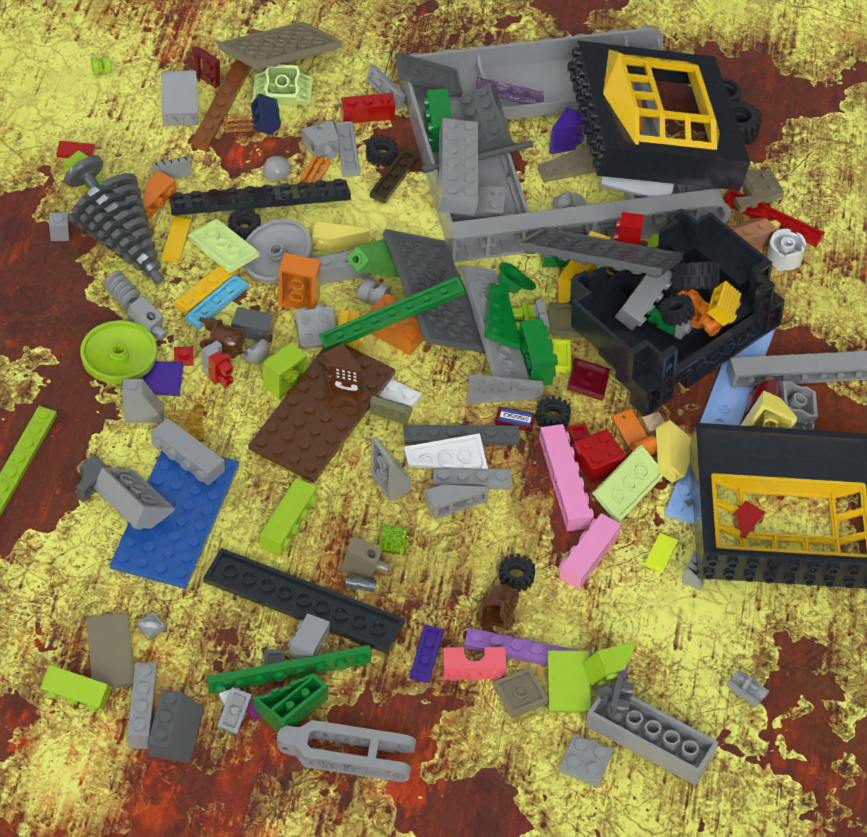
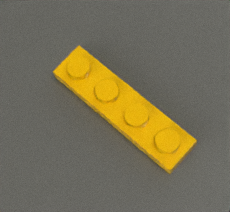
[174,265,239,315]

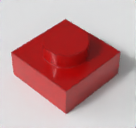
[174,346,194,366]

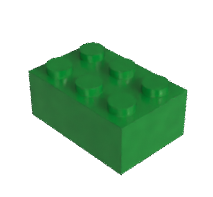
[423,88,453,152]
[519,318,558,386]

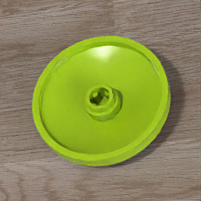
[80,320,157,384]

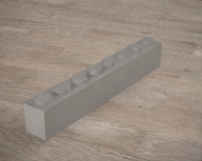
[727,351,867,387]

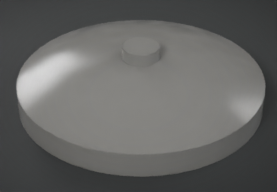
[244,219,313,284]

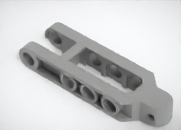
[277,720,416,782]

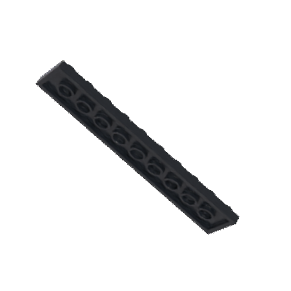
[169,179,351,216]
[203,548,405,655]

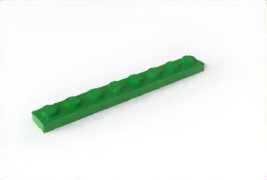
[319,276,466,351]
[207,645,372,694]

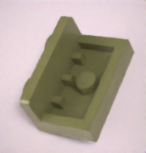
[370,396,413,425]

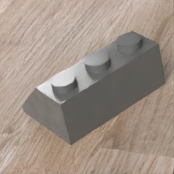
[147,690,204,764]

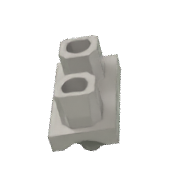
[726,670,769,708]

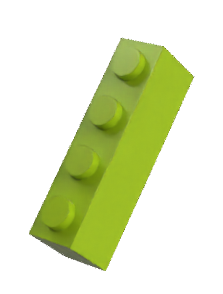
[259,478,319,556]

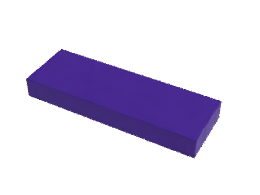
[409,625,444,683]

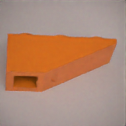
[143,171,177,219]

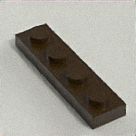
[370,148,419,204]

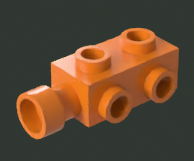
[678,289,721,336]

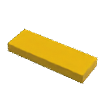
[162,216,192,263]

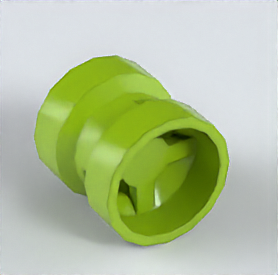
[91,55,111,75]

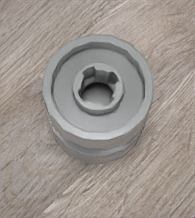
[357,277,391,305]

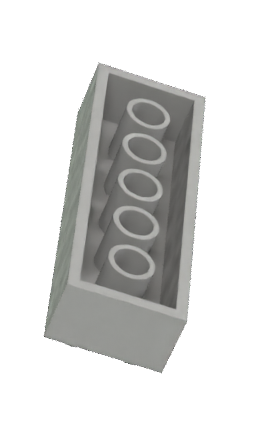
[439,118,478,216]
[585,683,719,786]

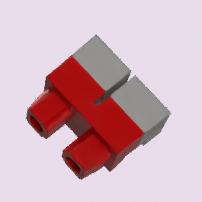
[202,340,234,388]

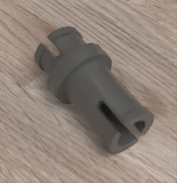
[345,574,377,593]

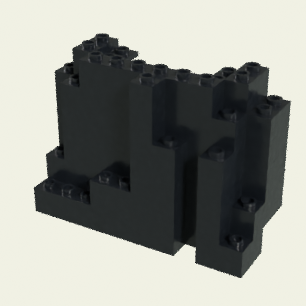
[570,208,785,416]

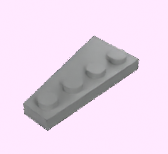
[466,374,544,404]

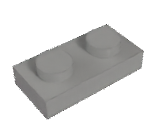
[216,687,251,735]

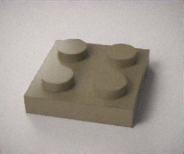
[493,667,549,719]

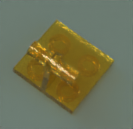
[164,396,205,442]

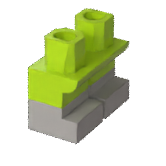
[512,300,550,334]

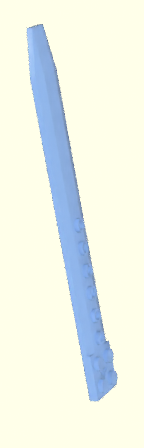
[665,329,775,525]

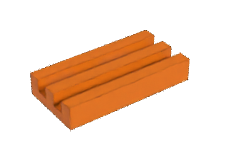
[300,155,330,183]

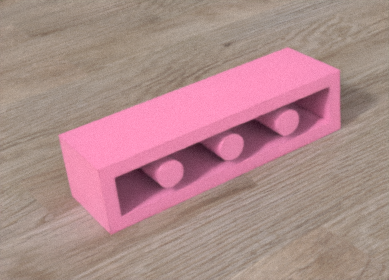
[558,513,622,590]

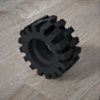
[366,135,398,167]
[228,209,261,241]
[659,294,695,327]
[536,396,571,427]
[498,554,536,592]

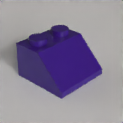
[549,107,585,155]

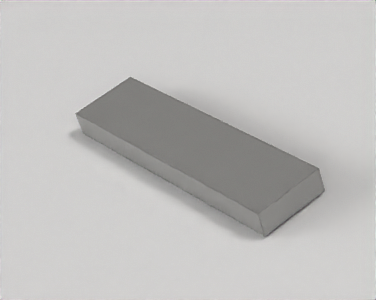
[335,121,360,177]

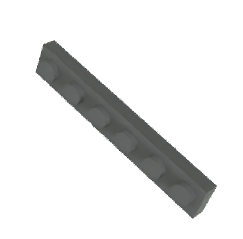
[404,425,520,445]

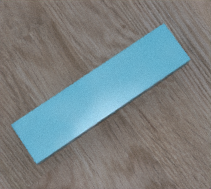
[185,274,249,330]

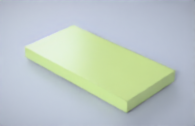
[187,218,259,273]
[592,445,663,522]

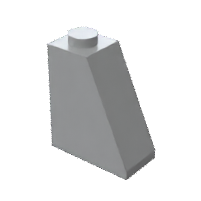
[122,379,164,423]

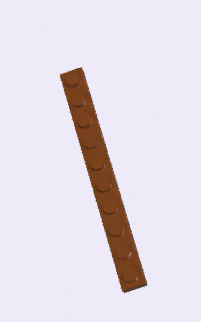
[191,28,263,152]

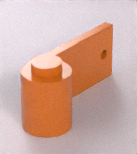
[611,409,657,456]

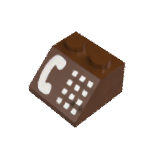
[322,344,363,394]

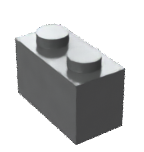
[231,307,274,342]

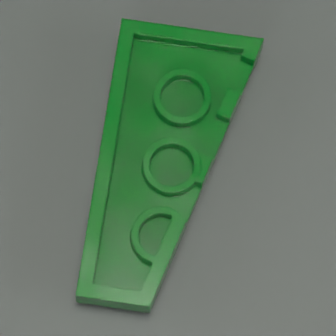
[484,282,521,350]

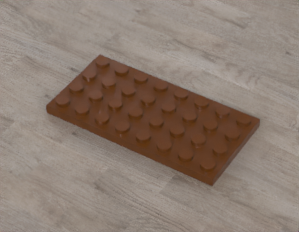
[248,345,395,483]

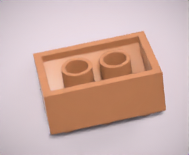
[730,218,776,250]

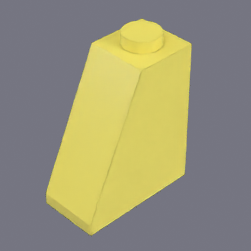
[656,420,692,483]

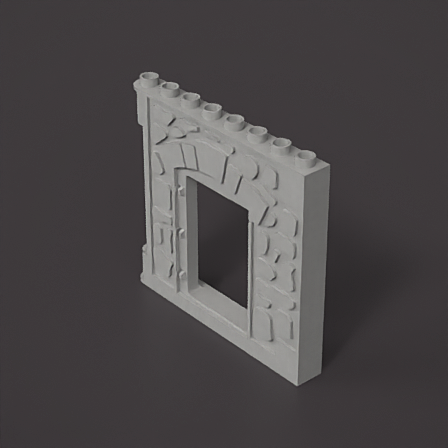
[399,26,732,263]

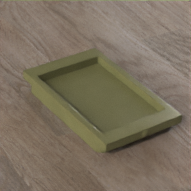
[548,303,584,338]

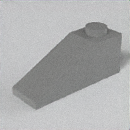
[424,484,489,520]

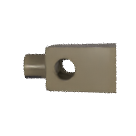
[340,536,390,579]

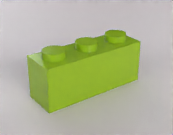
[41,665,112,712]

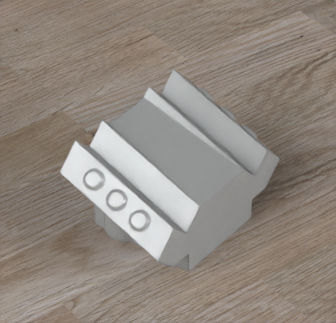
[779,381,818,430]

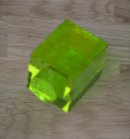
[380,524,410,555]

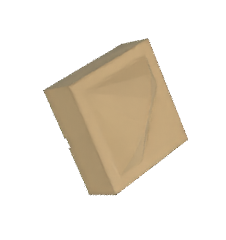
[641,412,665,435]

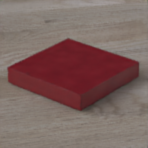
[566,358,610,401]

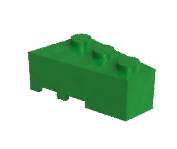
[253,673,328,733]

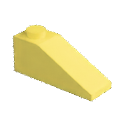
[312,221,370,251]

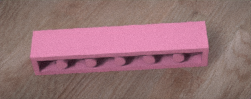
[539,424,594,531]

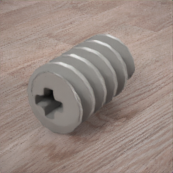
[104,271,140,310]

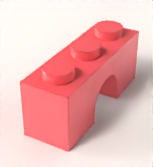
[442,647,506,681]

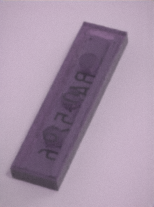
[476,77,544,104]

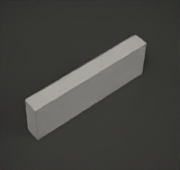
[366,65,406,110]

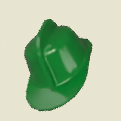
[498,262,536,293]

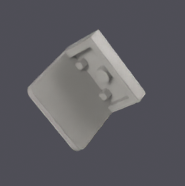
[293,305,335,348]

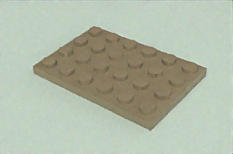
[218,22,342,70]

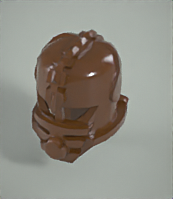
[199,317,246,359]
[476,584,519,631]

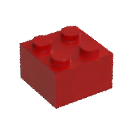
[573,429,627,484]

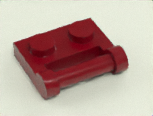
[192,47,220,88]

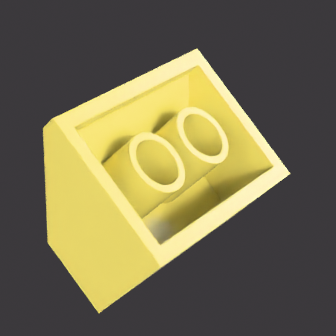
[741,391,797,429]

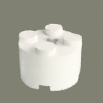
[767,229,806,272]

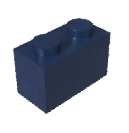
[251,93,281,135]

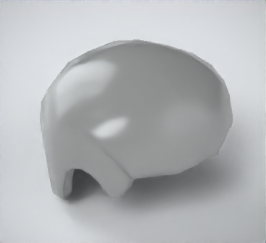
[263,156,291,182]
[240,338,270,364]

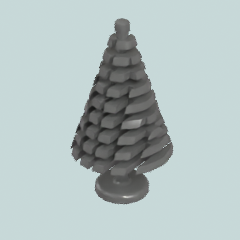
[64,155,164,284]

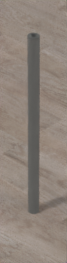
[421,140,533,174]

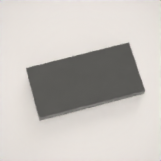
[395,52,463,97]

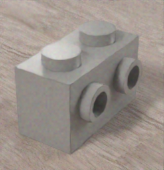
[288,613,330,659]

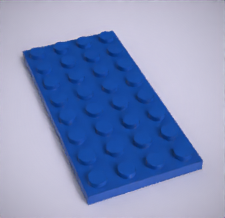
[110,451,239,589]

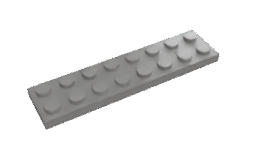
[461,265,530,380]

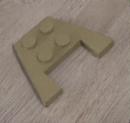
[734,169,784,213]

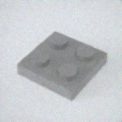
[559,734,614,787]

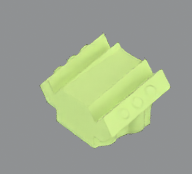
[253,65,312,106]

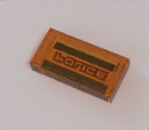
[223,116,259,134]

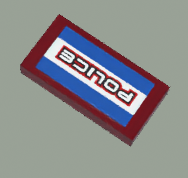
[495,406,536,432]

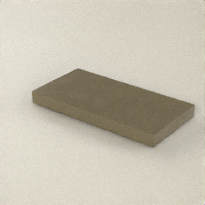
[86,613,134,689]

